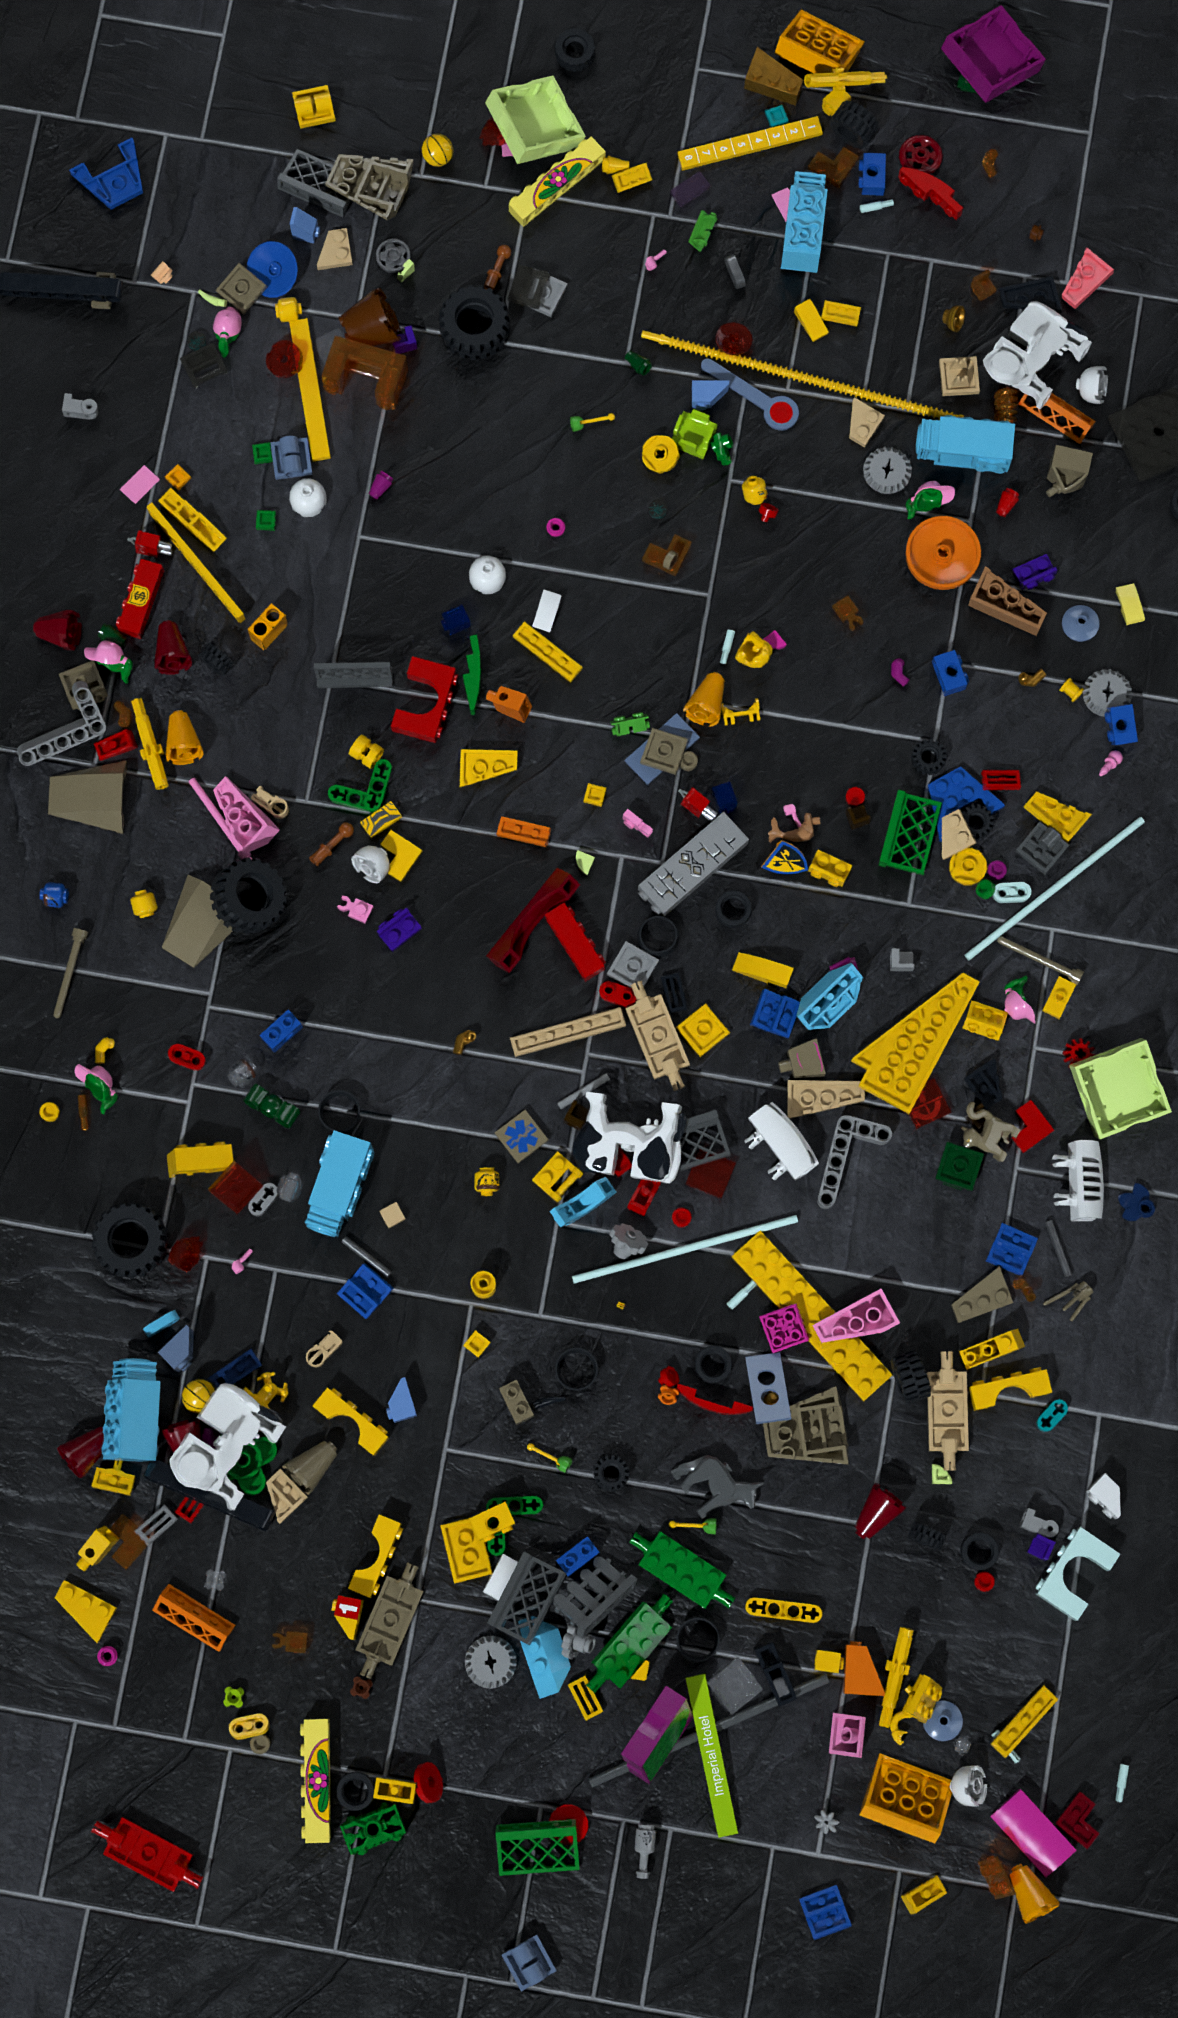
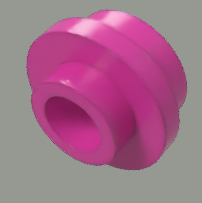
[547,518,565,537]
[97,1646,118,1666]

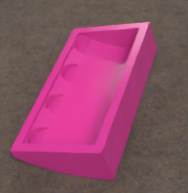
[990,1789,1076,1877]

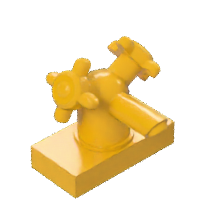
[243,1372,288,1409]

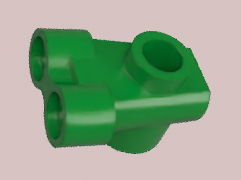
[711,433,733,465]

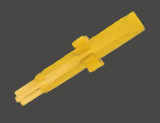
[804,68,887,91]
[131,698,169,790]
[879,1627,914,1728]

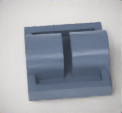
[270,436,313,480]
[502,1934,557,1991]

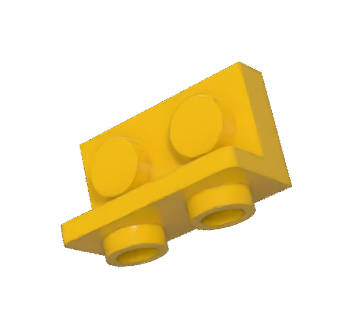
[808,850,852,887]
[962,1000,1008,1040]

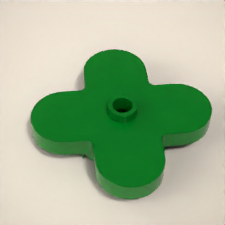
[220,1434,277,1495]

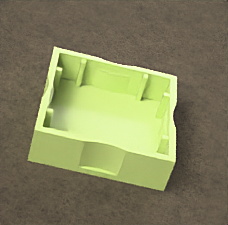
[485,76,586,164]
[1069,1038,1172,1139]

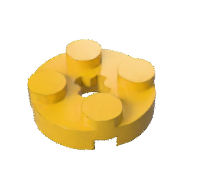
[642,435,680,474]

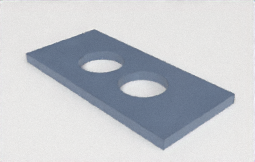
[624,713,700,785]
[745,1352,791,1424]

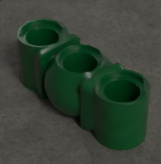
[243,1084,301,1129]

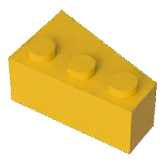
[167,1142,234,1178]

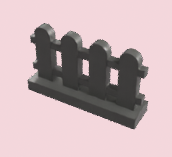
[553,1557,638,1639]

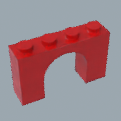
[391,656,458,743]

